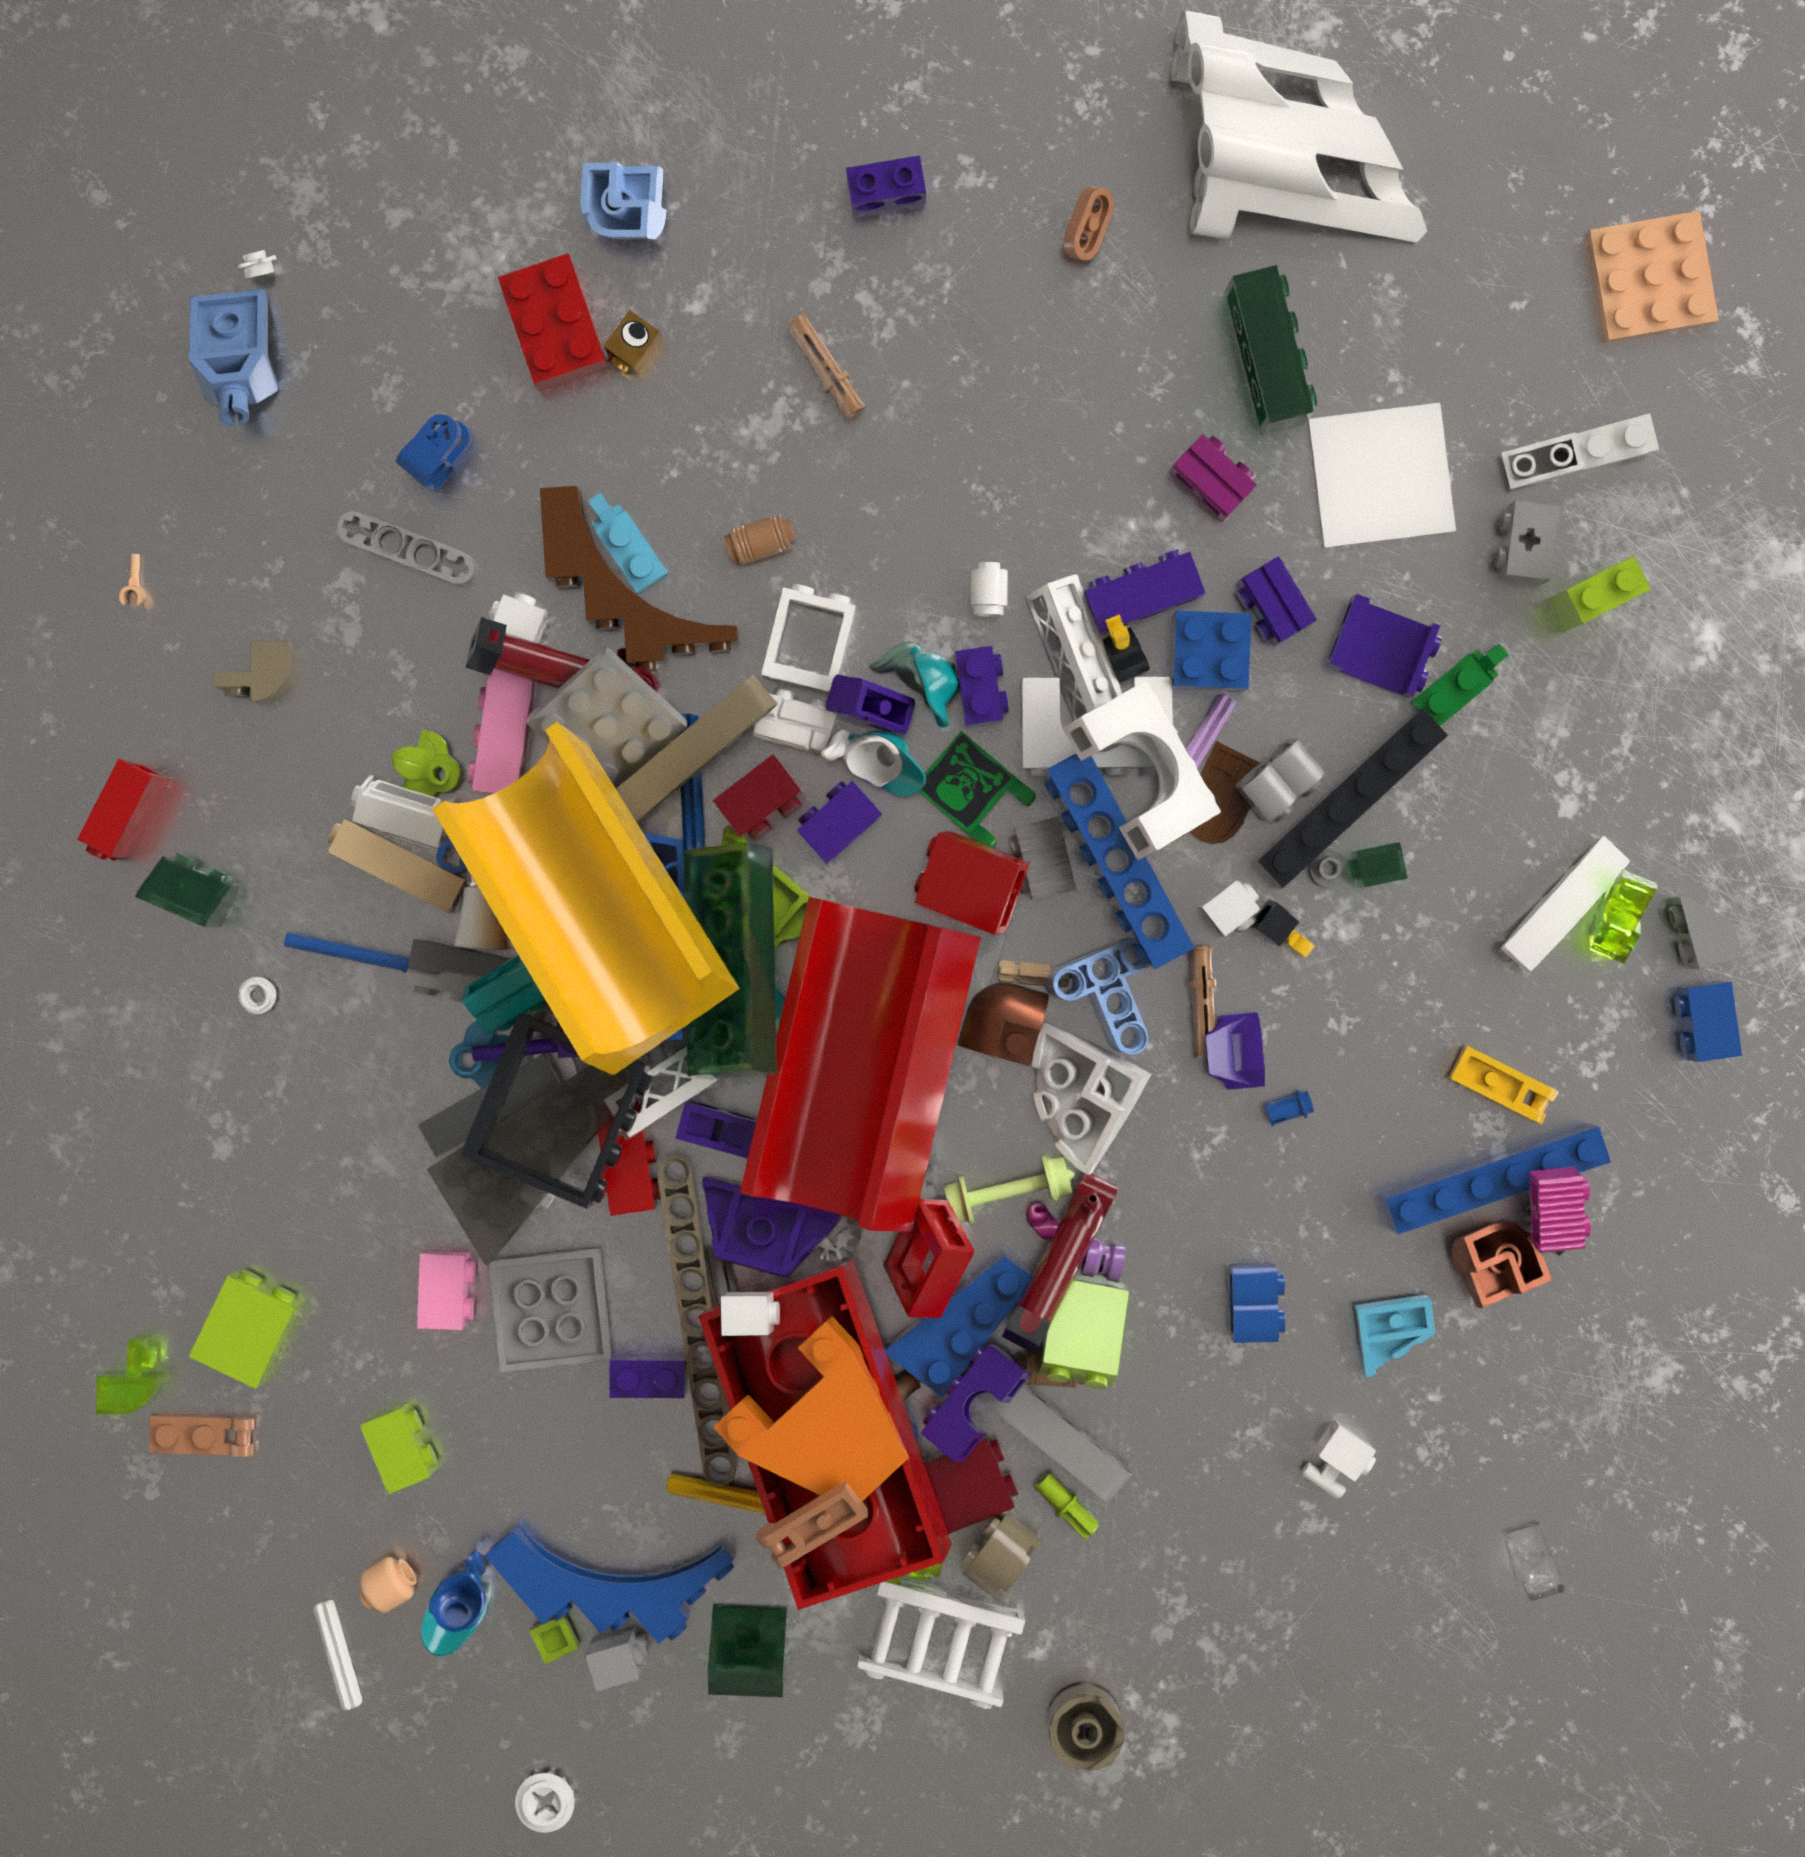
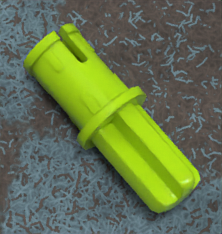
[1033,1471,1099,1539]

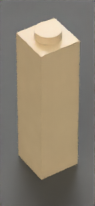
[327,819,467,913]

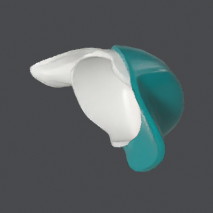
[820,730,926,796]

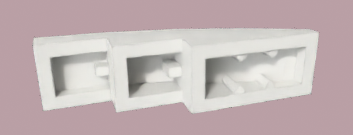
[1501,835,1630,974]

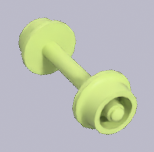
[944,1155,1075,1225]

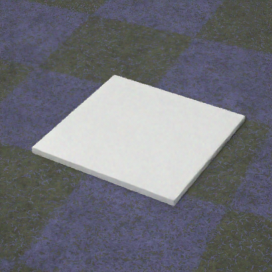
[1308,403,1456,548]

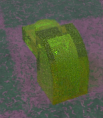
[1589,869,1657,964]
[96,1335,166,1415]

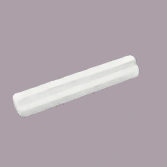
[313,1600,362,1710]

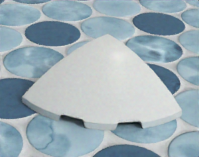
[1032,1023,1151,1175]

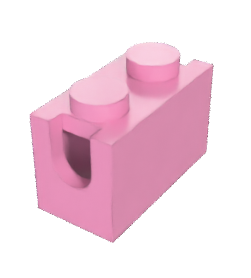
[417,1250,476,1330]

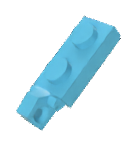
[588,493,668,594]

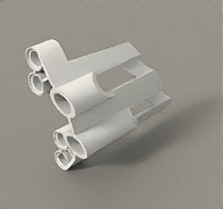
[1171,10,1427,242]

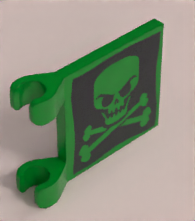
[918,731,1036,848]

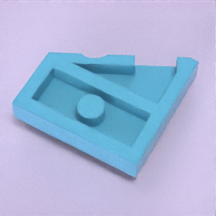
[1355,1294,1435,1378]

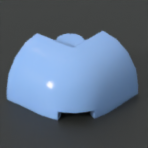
[580,162,667,240]

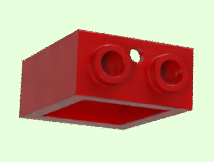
[883,1199,975,1318]

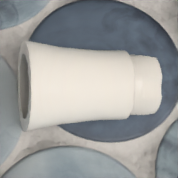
[454,870,506,950]

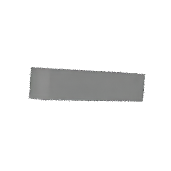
[977,1385,1132,1503]

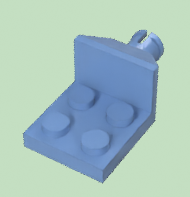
[189,289,278,426]

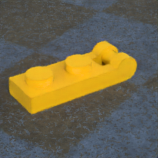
[1448,1045,1558,1125]

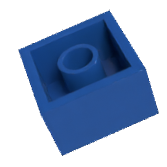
[1170,611,1252,692]

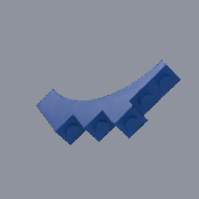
[485,1525,736,1644]

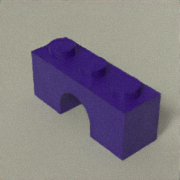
[921,1344,1032,1463]

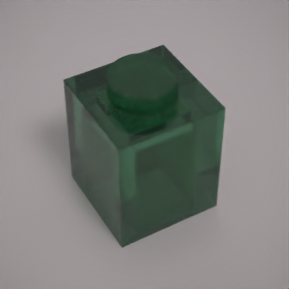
[1347,842,1408,888]

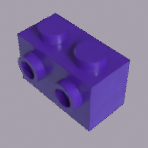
[954,646,1009,728]

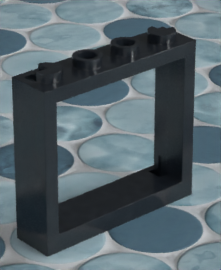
[460,1013,653,1209]

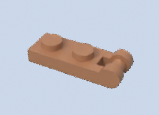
[149,1413,255,1457]
[756,1481,868,1568]

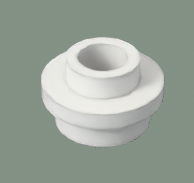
[238,977,277,1014]

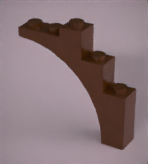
[540,486,740,672]

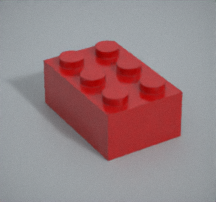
[497,253,609,392]

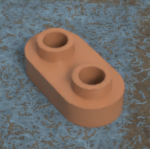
[1064,186,1114,260]

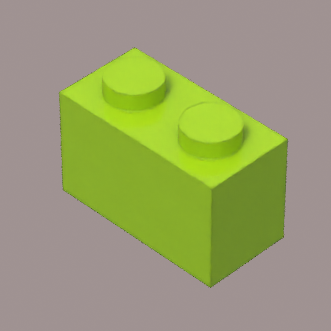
[360,1403,437,1495]

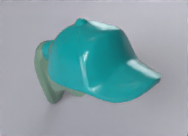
[869,642,960,728]

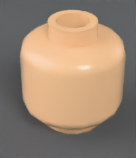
[358,1557,416,1613]

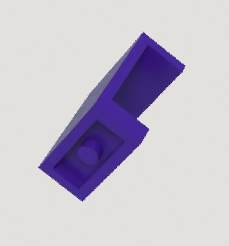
[1325,594,1442,698]

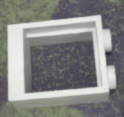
[761,584,856,694]

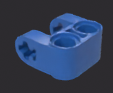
[395,414,473,490]

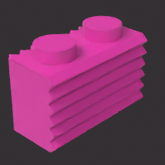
[1530,1167,1591,1253]

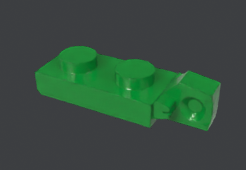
[1411,643,1509,726]

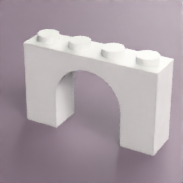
[1021,677,1173,777]
[1062,681,1221,860]

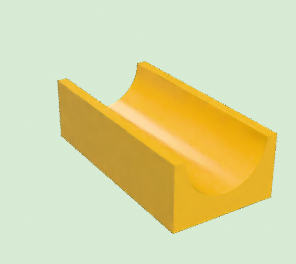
[432,721,740,1075]

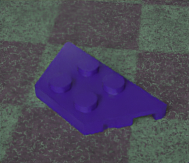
[702,1176,842,1279]

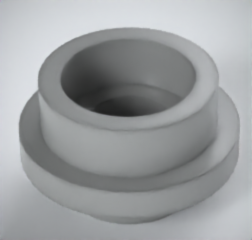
[1310,850,1348,887]

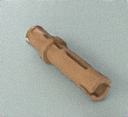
[786,313,866,420]
[1187,945,1217,1058]

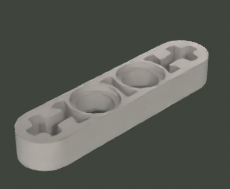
[336,511,477,586]

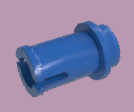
[1264,1090,1314,1127]

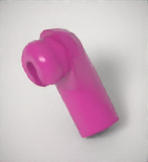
[1026,1202,1060,1240]

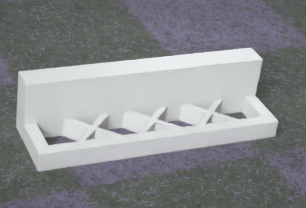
[1026,574,1123,721]
[604,1018,755,1140]

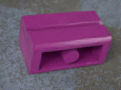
[1169,434,1257,521]

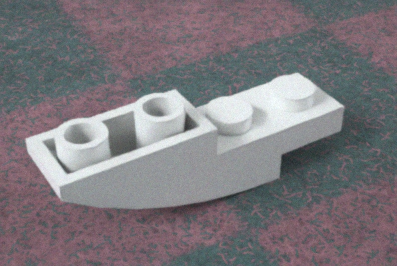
[1501,413,1659,489]

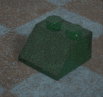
[135,853,240,927]
[708,1605,787,1698]

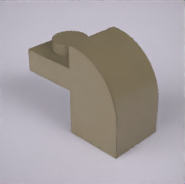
[213,641,295,704]

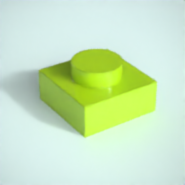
[529,1614,580,1664]

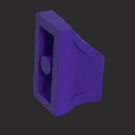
[1205,1012,1265,1090]

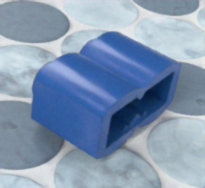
[1229,1264,1285,1343]

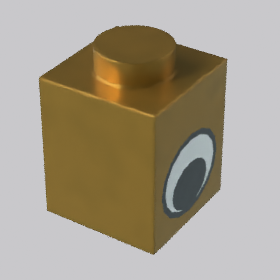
[604,310,663,374]

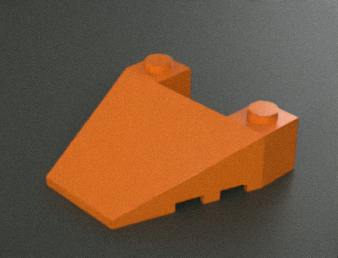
[713,1316,909,1501]

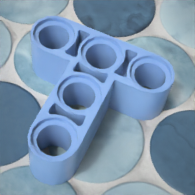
[1045,937,1149,1055]

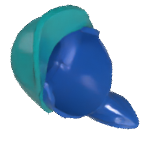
[421,1551,487,1656]

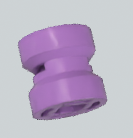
[1081,1239,1126,1283]

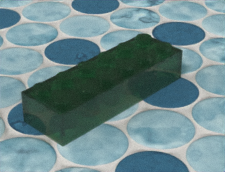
[684,842,777,1080]

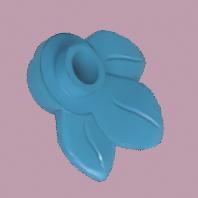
[449,1021,509,1088]

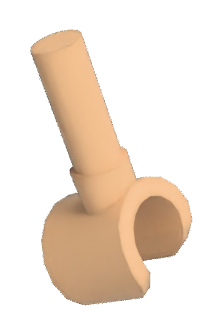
[119,554,147,606]

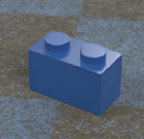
[1674,981,1742,1062]

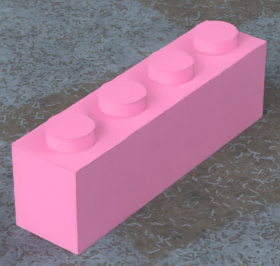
[467,669,538,794]

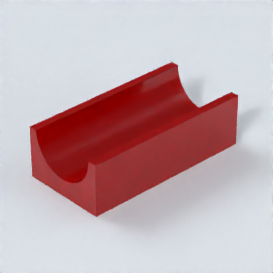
[740,897,981,1232]
[698,1258,952,1610]

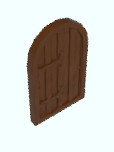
[1190,741,1260,844]

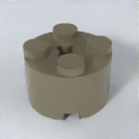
[960,1513,1043,1602]
[1047,1683,1124,1771]

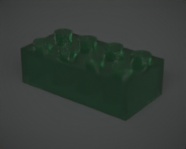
[1224,265,1317,436]

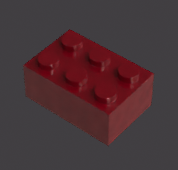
[712,754,805,841]

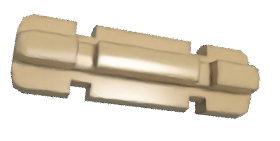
[997,960,1071,988]

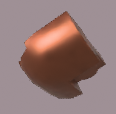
[957,983,1049,1067]
[1452,1221,1552,1308]

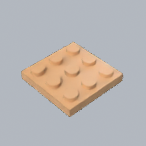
[1587,211,1719,342]

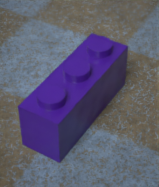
[1084,549,1206,635]

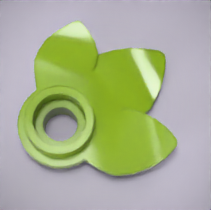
[391,730,461,797]

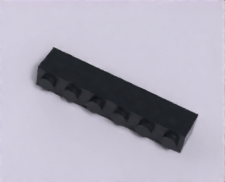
[1253,708,1448,889]

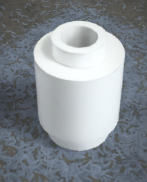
[970,562,1008,617]

